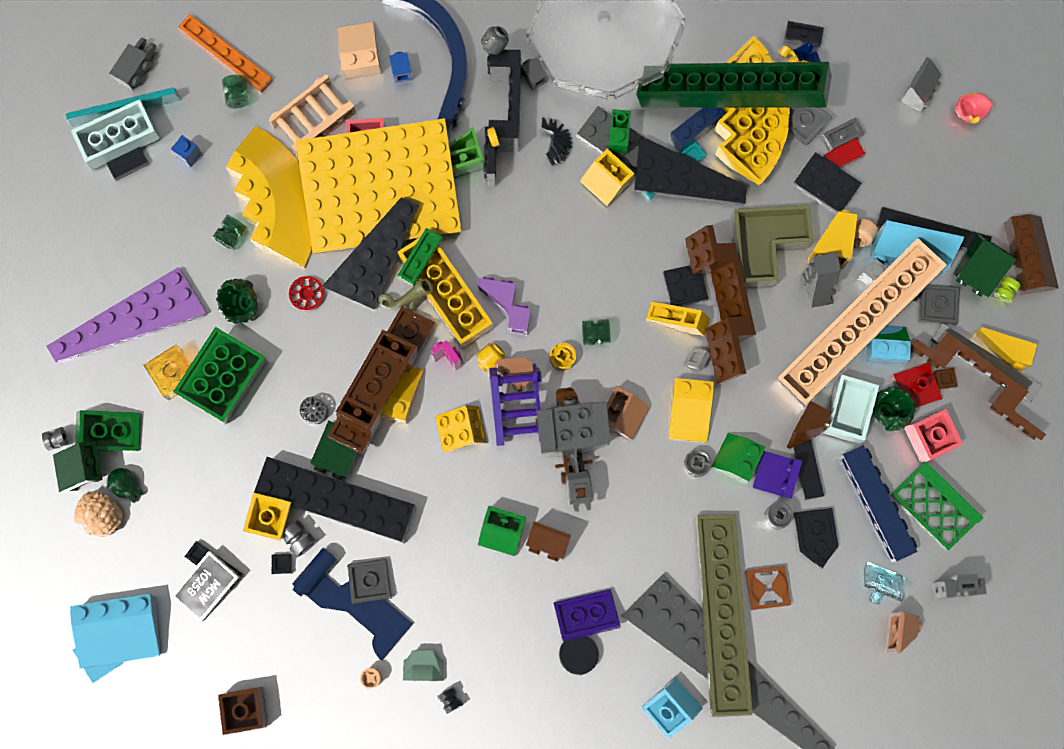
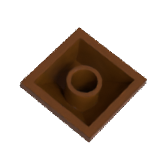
[787,401,832,449]

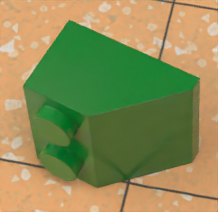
[711,433,766,485]

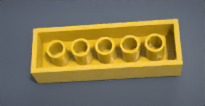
[398,238,493,349]

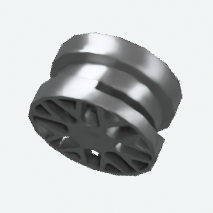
[299,396,329,425]
[684,449,712,477]

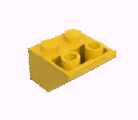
[580,149,634,206]

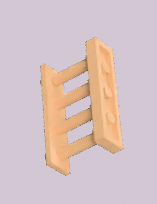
[269,74,357,156]

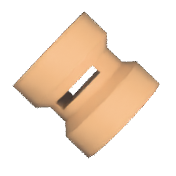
[360,668,382,689]

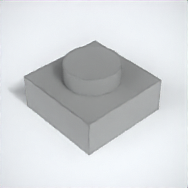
[684,347,710,371]

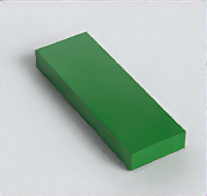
[397,228,443,286]

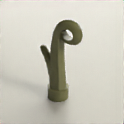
[378,279,432,310]

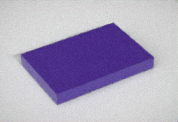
[554,589,621,642]

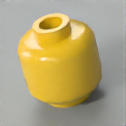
[477,343,505,371]

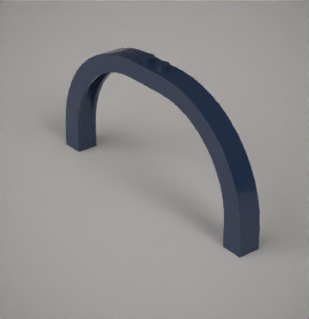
[382,0,468,140]

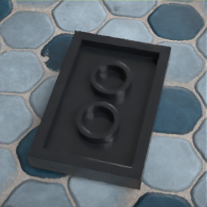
[793,152,862,213]

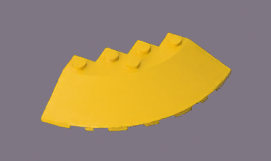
[715,36,790,186]
[226,126,312,268]

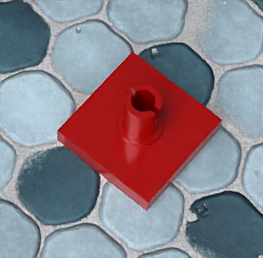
[892,363,943,408]

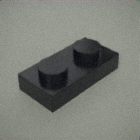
[784,21,824,47]

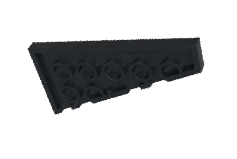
[634,135,747,205]
[322,197,419,309]

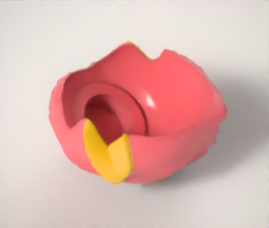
[955,92,993,123]

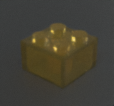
[143,344,191,401]

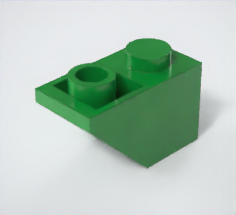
[608,109,631,154]

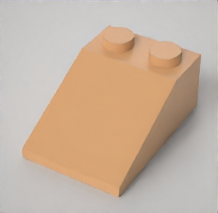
[337,22,381,79]

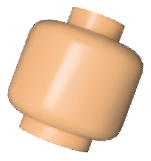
[854,219,878,247]

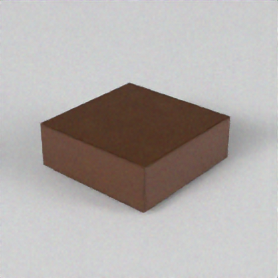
[933,368,958,390]

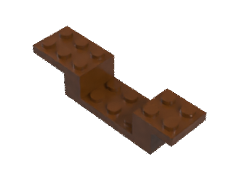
[685,225,756,384]
[328,306,435,455]
[911,331,1046,440]

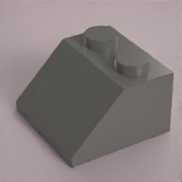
[901,57,942,112]

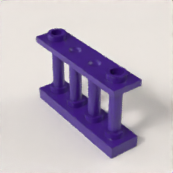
[489,364,542,446]

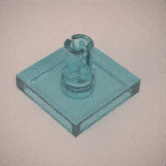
[864,562,905,605]

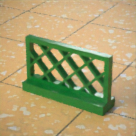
[891,461,984,550]

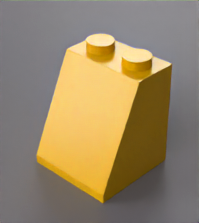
[806,210,857,269]

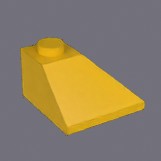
[243,493,292,541]

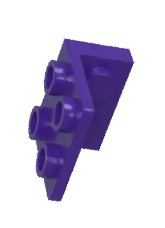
[753,451,802,499]

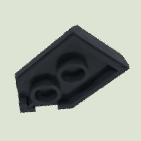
[793,508,839,569]

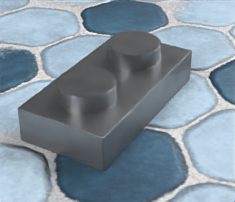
[822,117,865,151]

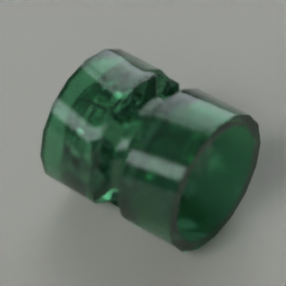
[222,75,250,109]
[212,215,247,250]
[582,319,611,346]

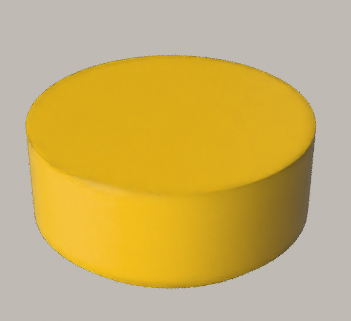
[487,127,500,147]

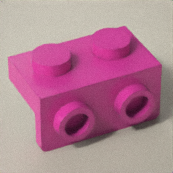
[431,340,462,371]

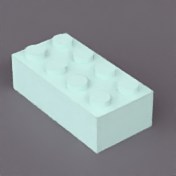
[71,99,160,170]

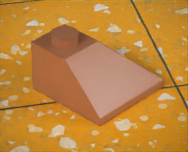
[887,612,922,653]

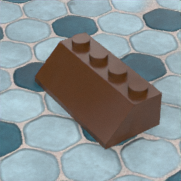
[1004,214,1059,295]

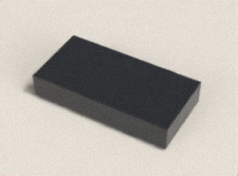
[106,147,149,181]

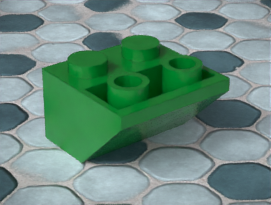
[478,505,526,556]

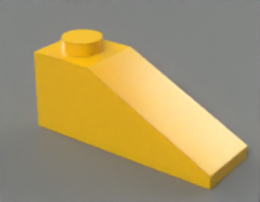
[646,302,710,336]
[974,327,1037,370]

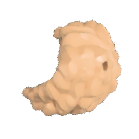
[74,491,123,537]

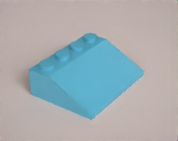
[869,220,964,275]
[70,594,160,669]

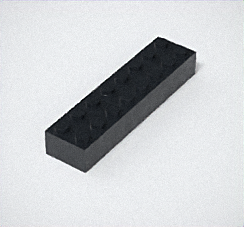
[254,457,417,544]

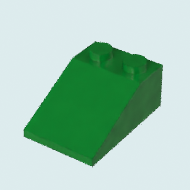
[75,410,140,452]

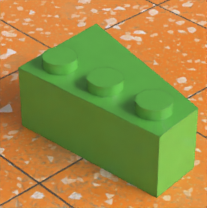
[449,127,484,177]

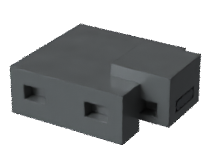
[934,574,987,599]

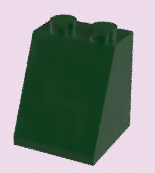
[953,233,1017,298]

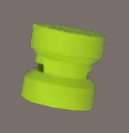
[994,277,1021,303]

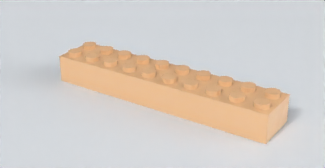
[778,238,947,406]

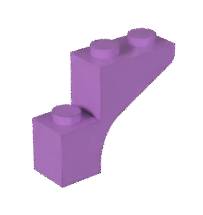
[477,276,531,335]

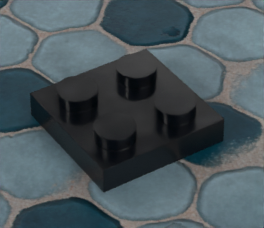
[663,265,709,307]

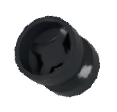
[437,687,463,714]

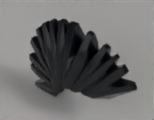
[541,117,573,166]

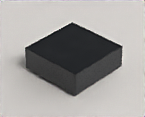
[271,554,292,575]

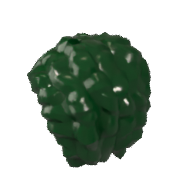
[216,278,258,324]
[873,386,916,432]

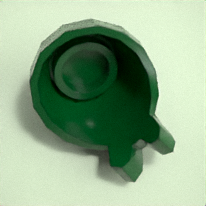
[106,468,144,503]

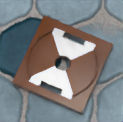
[745,566,791,610]

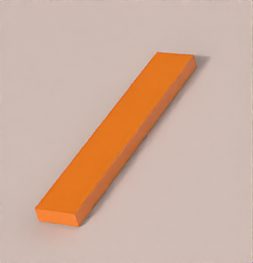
[178,14,273,93]

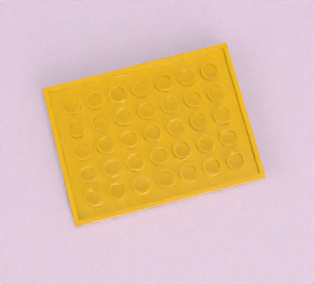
[296,118,462,253]

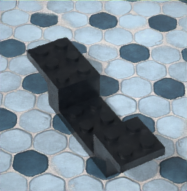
[483,49,521,186]

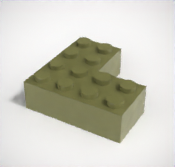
[731,205,813,288]

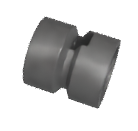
[763,502,793,530]
[282,520,316,558]

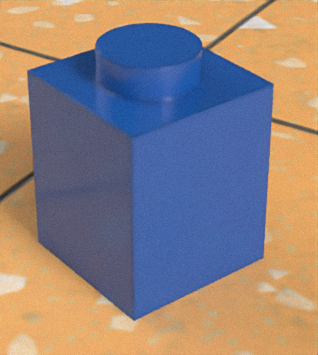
[389,52,413,83]
[171,135,202,167]

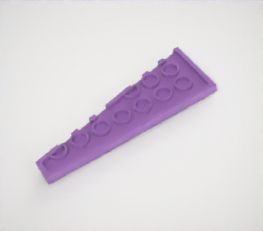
[46,267,207,363]

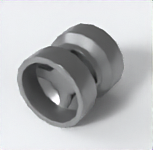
[42,427,68,451]

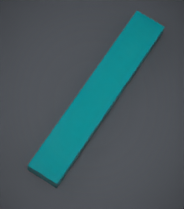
[65,87,180,127]

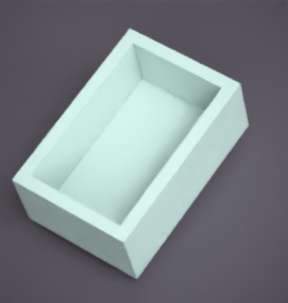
[822,374,879,444]

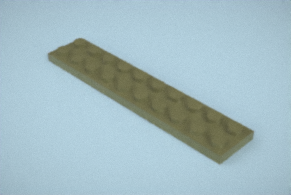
[696,514,753,717]

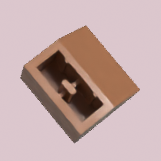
[495,357,540,392]
[607,386,649,441]

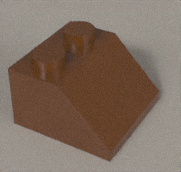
[526,521,571,562]

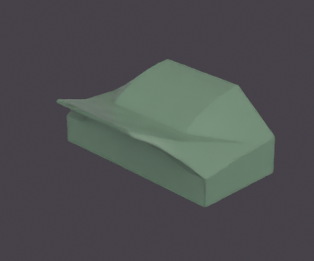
[403,650,444,681]

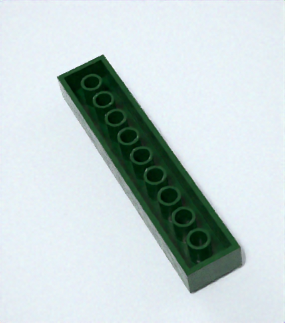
[636,62,832,108]

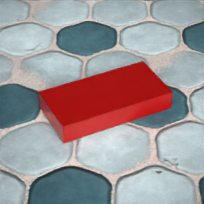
[823,138,866,168]

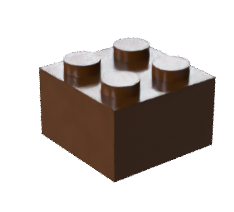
[217,687,267,735]

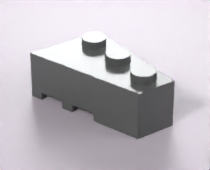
[801,252,841,308]

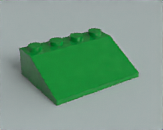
[173,327,267,424]

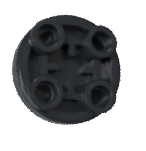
[559,636,599,675]

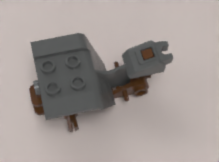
[535,387,610,512]

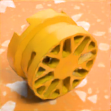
[550,342,576,371]

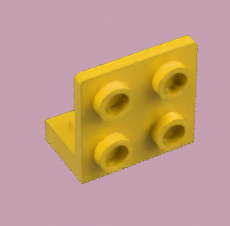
[436,405,487,453]

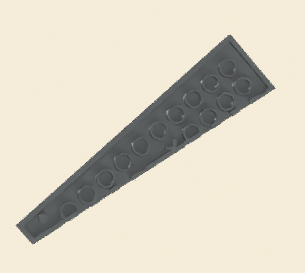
[621,574,835,749]

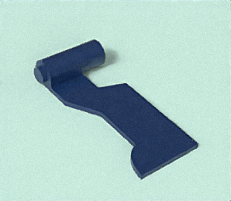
[292,547,413,661]

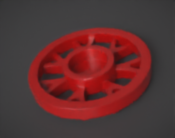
[289,276,325,311]

